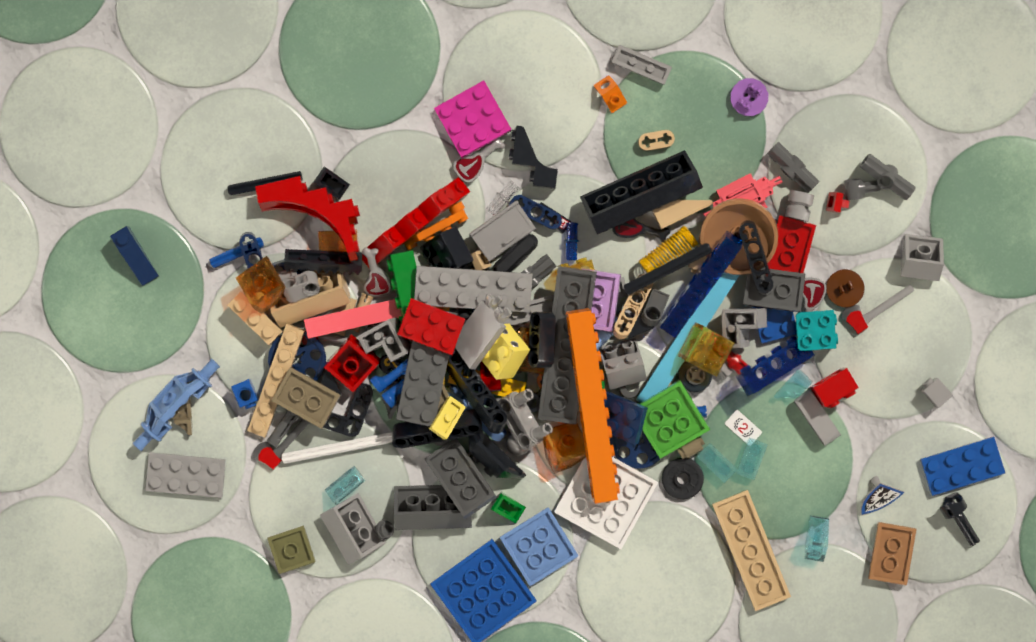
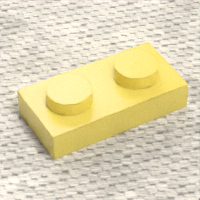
[429,396,466,440]

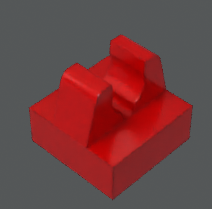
[826,192,850,212]

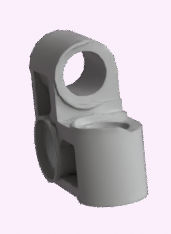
[277,269,320,303]

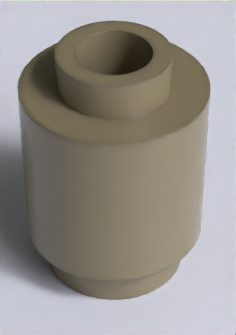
[677,436,705,459]

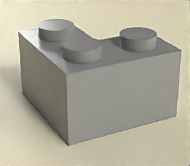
[722,308,767,348]
[357,317,411,362]

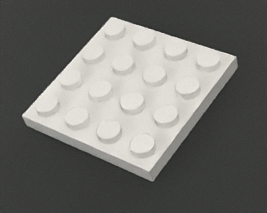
[554,455,658,549]

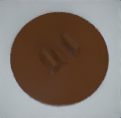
[826,269,865,307]

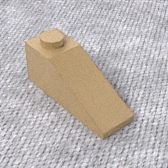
[652,200,713,229]

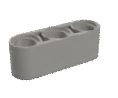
[794,390,841,446]

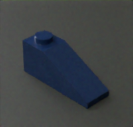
[110,226,159,286]

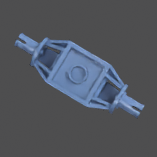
[133,358,220,451]

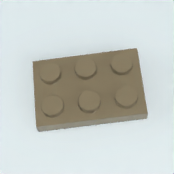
[272,367,341,429]

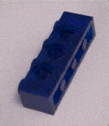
[736,336,815,396]

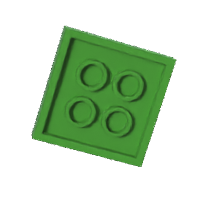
[639,380,710,459]

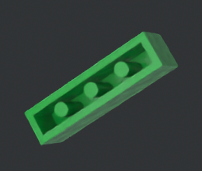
[386,250,416,325]

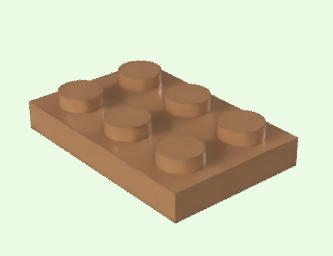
[868,522,917,585]

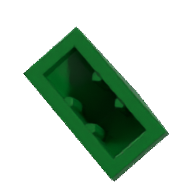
[491,492,526,523]

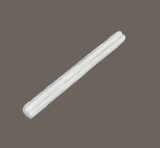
[282,432,393,464]

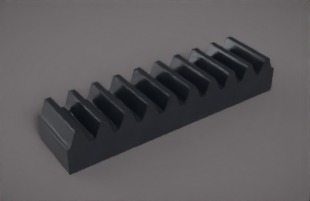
[284,249,362,275]

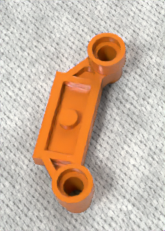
[404,201,469,250]

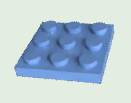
[499,507,579,586]

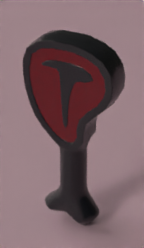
[612,218,670,243]

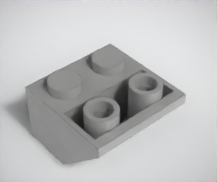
[599,338,647,389]

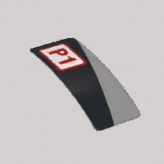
[533,202,571,234]

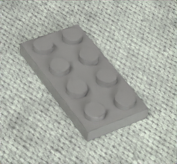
[145,452,226,498]

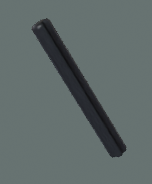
[624,243,712,295]

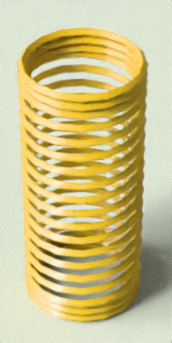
[639,226,698,273]

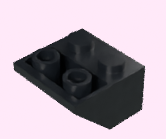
[420,227,474,269]

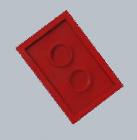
[768,215,816,273]
[397,298,465,355]

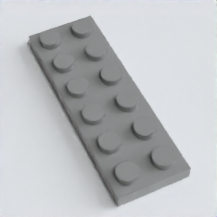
[414,266,533,312]

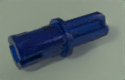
[564,222,579,261]

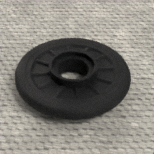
[662,458,704,500]

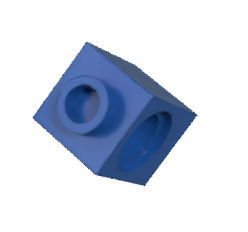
[231,379,259,409]

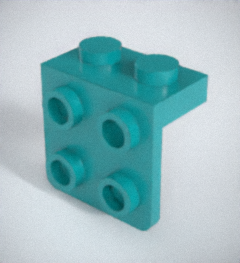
[795,310,838,351]

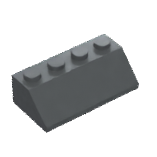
[394,485,472,530]

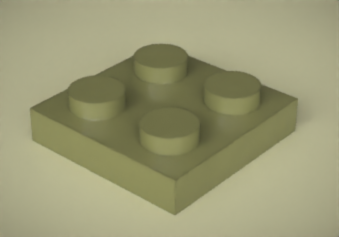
[267,525,316,574]

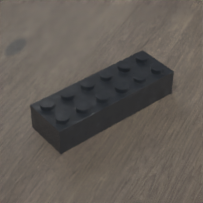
[580,150,703,235]

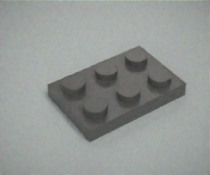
[743,268,805,312]

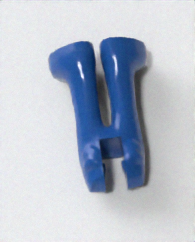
[370,359,408,408]

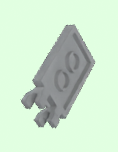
[455,293,512,369]

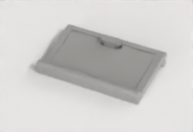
[469,200,536,262]

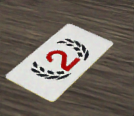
[725,410,762,446]

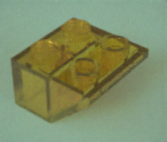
[677,322,735,377]

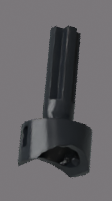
[940,492,980,546]

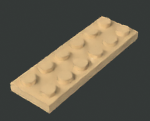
[712,490,791,611]

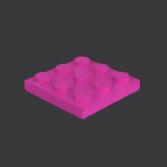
[434,80,512,158]

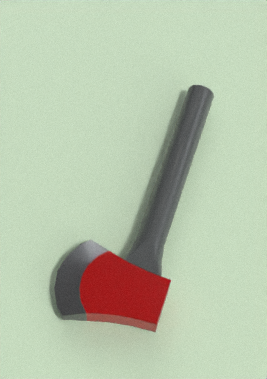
[253,419,310,470]

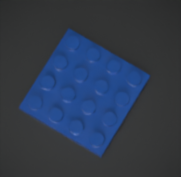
[430,539,537,642]

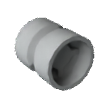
[784,190,814,222]

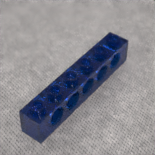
[660,231,742,338]

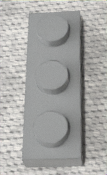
[612,45,672,85]

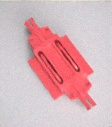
[703,173,783,217]

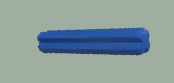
[209,237,264,268]

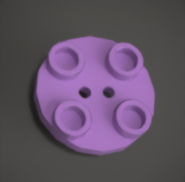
[730,78,768,117]

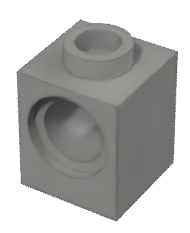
[921,378,953,408]

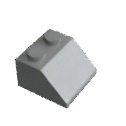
[901,234,944,281]

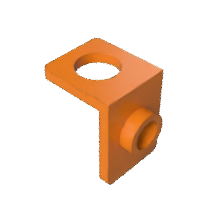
[594,75,627,113]

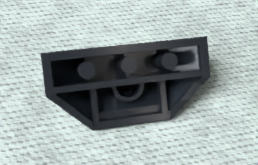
[469,431,526,478]

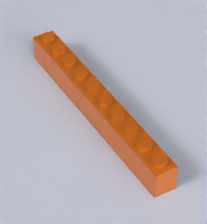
[566,308,620,504]

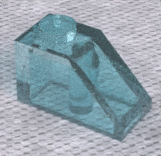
[804,515,829,562]

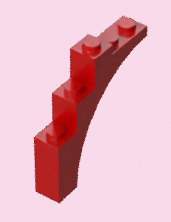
[255,176,360,261]
[362,177,471,269]

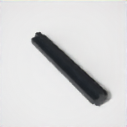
[227,171,303,195]

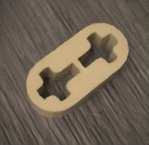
[638,130,675,151]

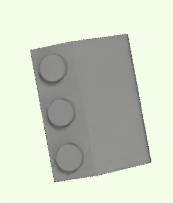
[320,493,387,565]

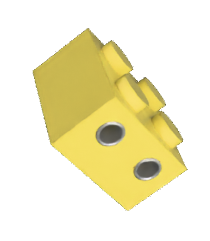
[482,323,530,380]

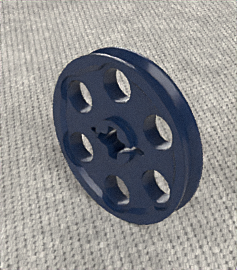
[268,331,326,381]
[610,431,660,469]

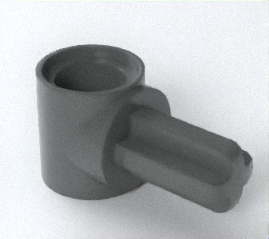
[844,179,881,200]

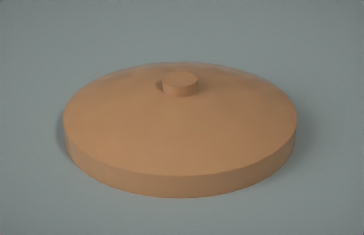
[700,198,778,275]

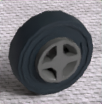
[678,358,712,392]

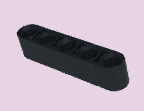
[446,350,507,434]
[392,409,482,449]

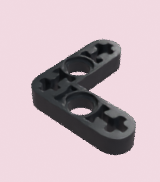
[311,383,373,437]

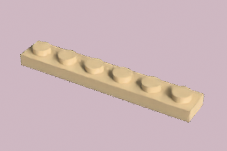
[247,323,305,438]

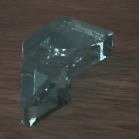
[774,368,813,399]

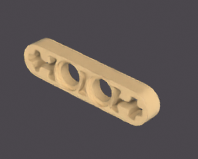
[613,274,653,339]

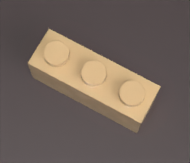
[227,291,283,345]

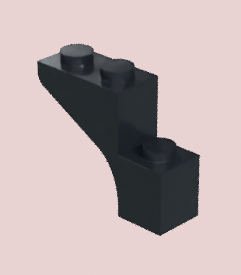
[509,125,558,189]

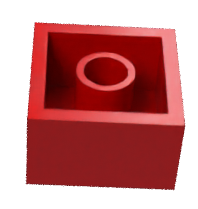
[324,334,380,392]
[810,367,859,409]

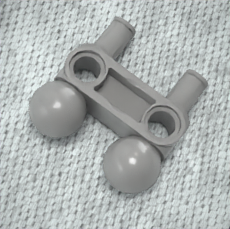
[488,389,553,456]

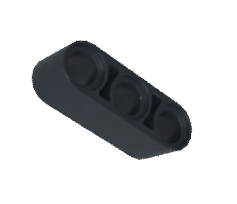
[528,312,556,368]

